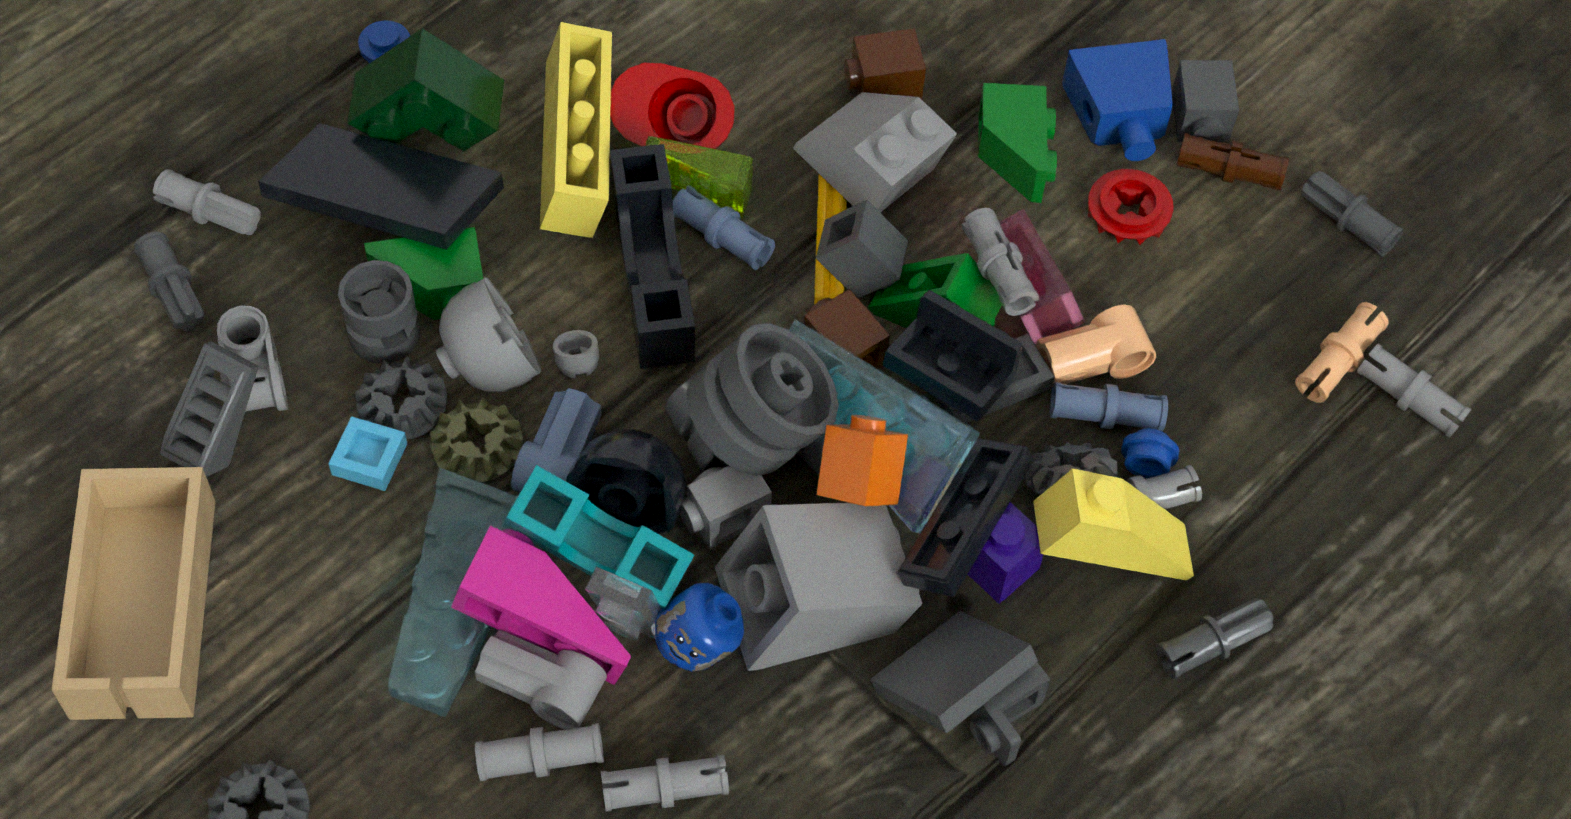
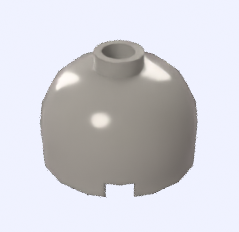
[436,277,541,393]

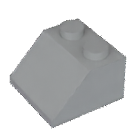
[793,92,957,213]

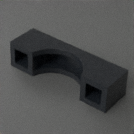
[610,144,695,369]

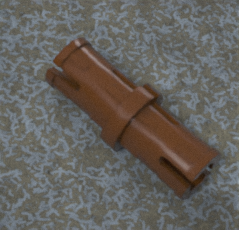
[1176,133,1289,191]

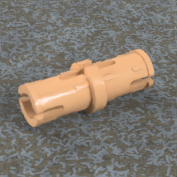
[1295,302,1389,403]

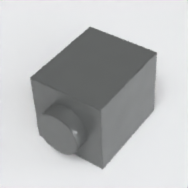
[1172,60,1239,142]
[816,200,908,298]

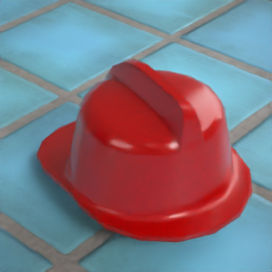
[610,63,735,156]

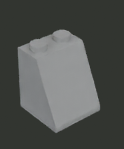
[715,503,923,671]

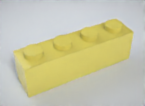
[540,22,612,238]

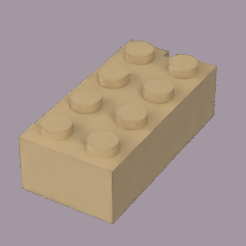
[52,467,215,720]

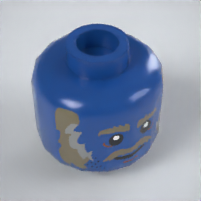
[655,582,744,672]

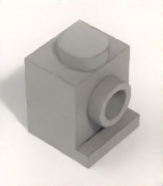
[680,465,772,549]

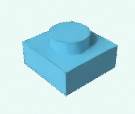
[328,416,407,491]

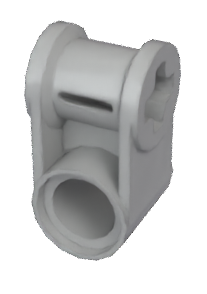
[217,306,288,412]

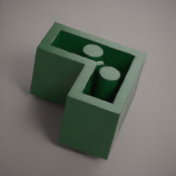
[347,28,505,151]

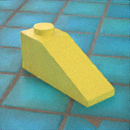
[1033,468,1194,581]

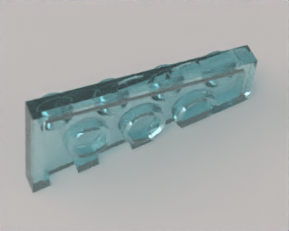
[789,320,980,534]
[388,467,518,717]

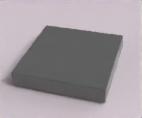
[870,611,1038,733]

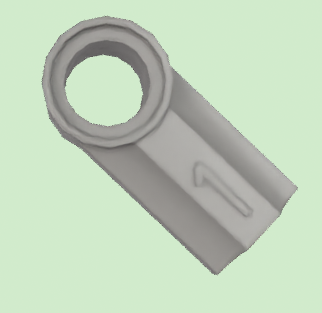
[475,629,607,730]

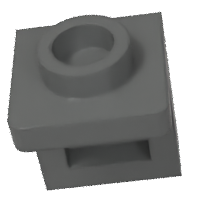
[970,662,1050,766]

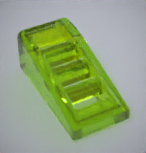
[645,136,753,219]

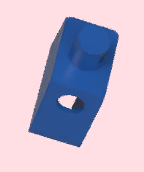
[1062,39,1172,161]

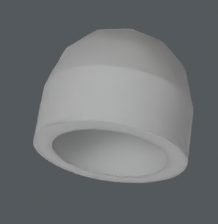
[553,330,599,379]

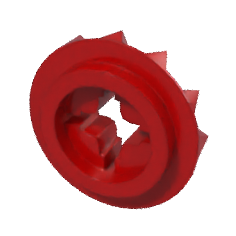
[1088,169,1174,245]

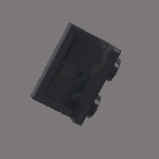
[883,290,1023,422]

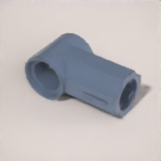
[511,388,602,492]

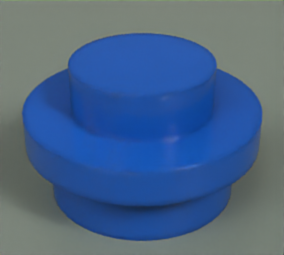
[358,20,410,63]
[1121,428,1179,478]

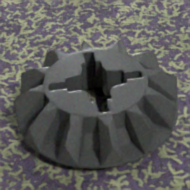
[355,356,447,440]
[1025,441,1118,495]
[208,759,310,819]

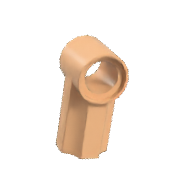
[1036,305,1156,387]

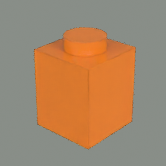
[816,415,908,506]

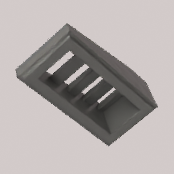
[160,341,259,476]

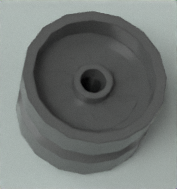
[686,323,839,476]

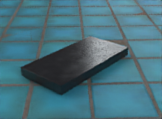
[258,123,504,250]

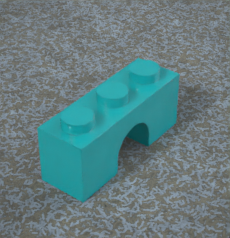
[502,465,694,613]

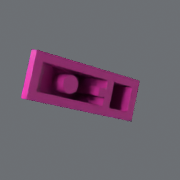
[451,526,631,685]

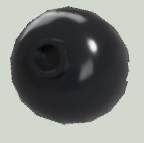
[566,429,686,534]

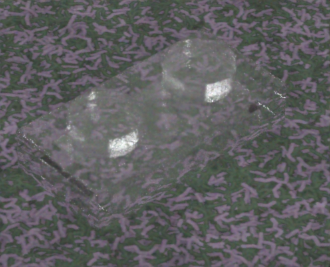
[585,567,661,640]

